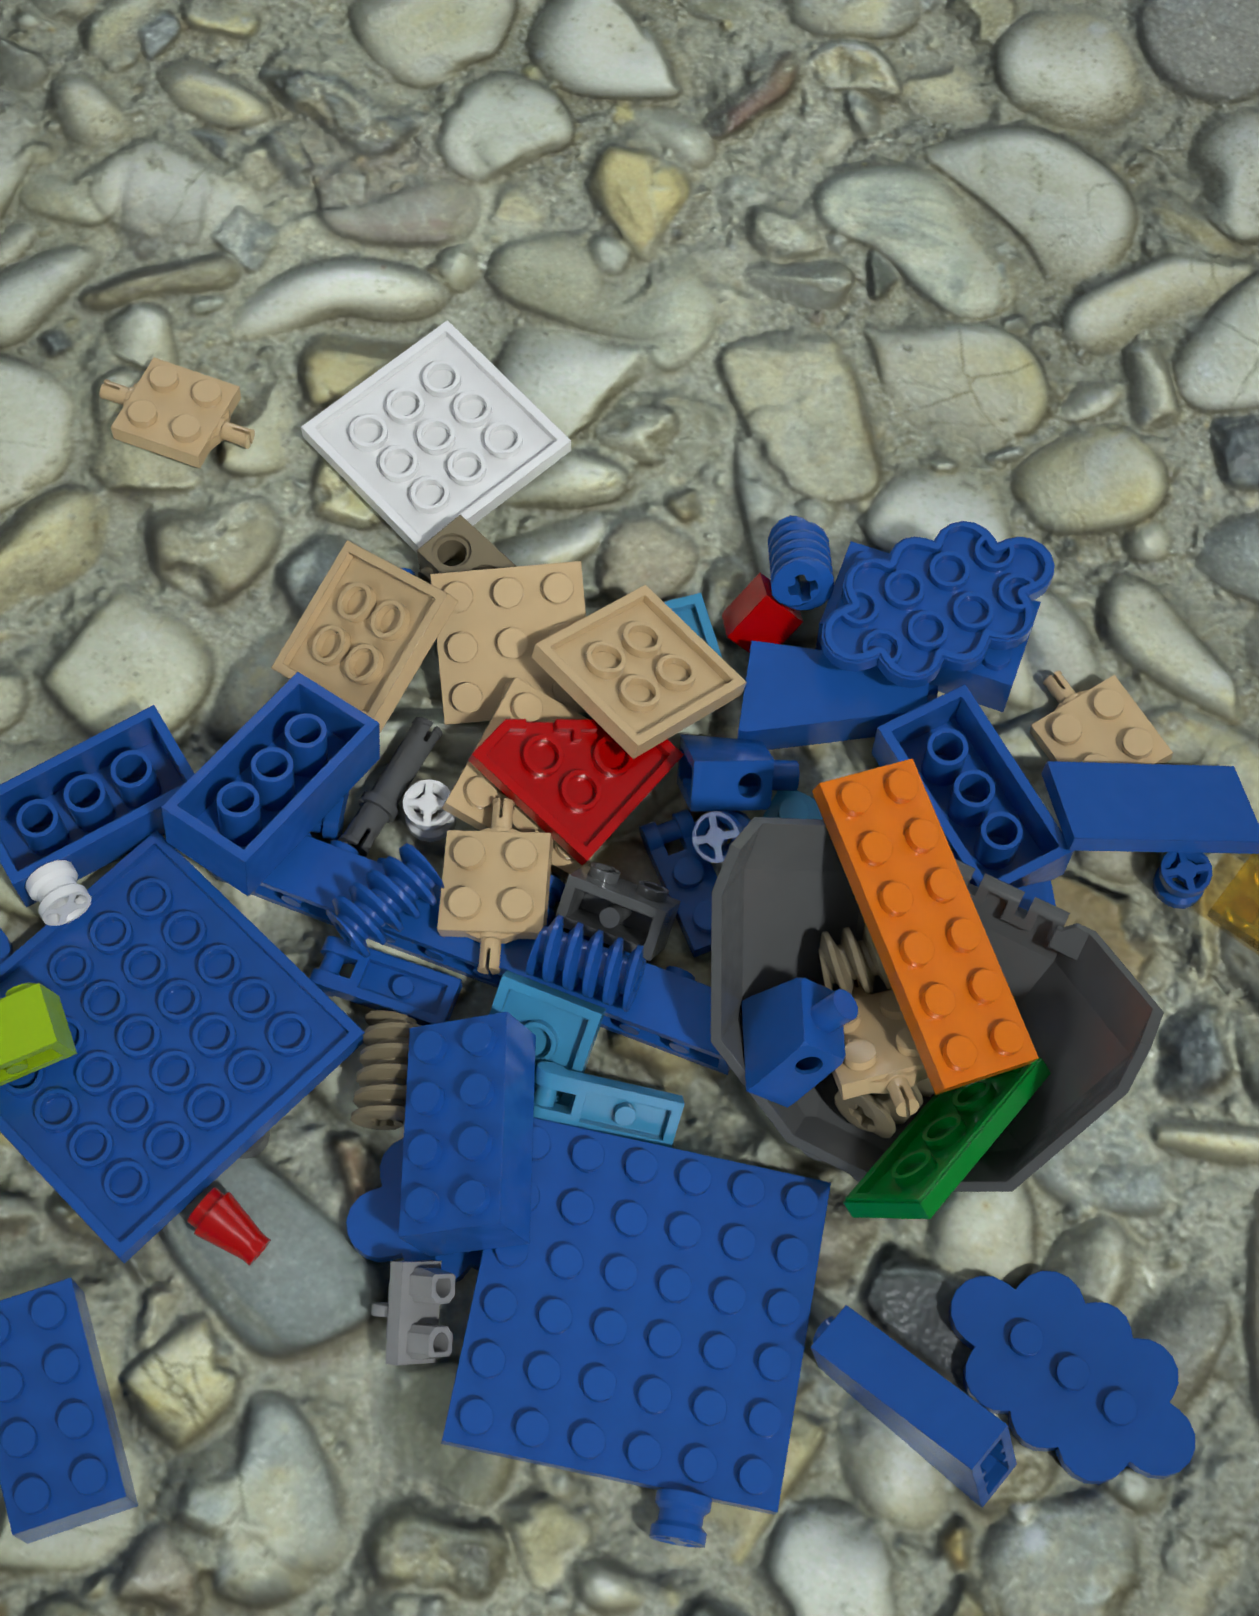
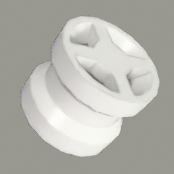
[403,779,456,842]
[25,860,92,926]

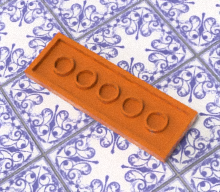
[812,758,1039,1095]

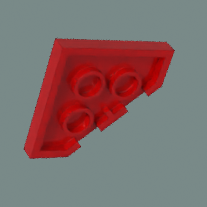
[468,719,684,866]

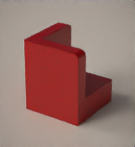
[722,572,803,653]

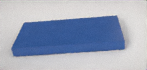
[1041,761,1259,854]

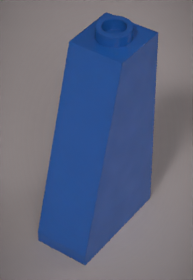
[737,640,938,750]
[811,1305,1017,1508]

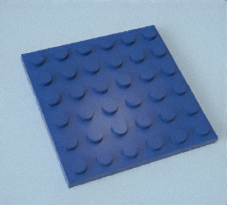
[0,830,365,1264]
[441,1118,831,1515]

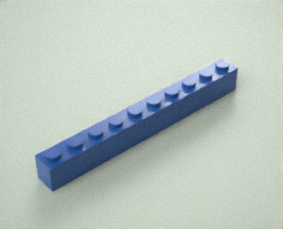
[251,833,730,1075]

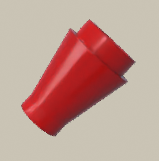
[187,1187,271,1266]

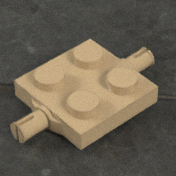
[99,357,255,468]
[1030,671,1173,764]
[437,798,553,975]
[832,980,928,1117]

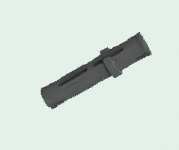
[338,717,443,857]

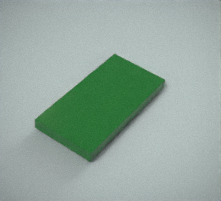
[843,1058,1051,1219]

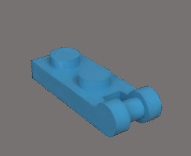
[533,1061,685,1148]

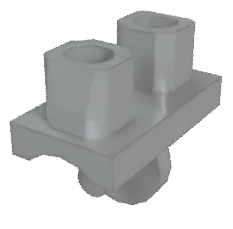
[371,1260,456,1366]

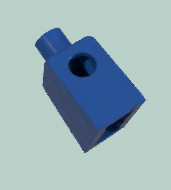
[677,734,800,811]
[742,978,858,1107]

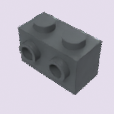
[555,862,681,961]

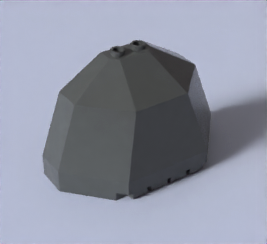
[711,817,1164,1192]

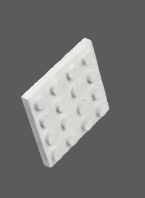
[301,320,571,553]

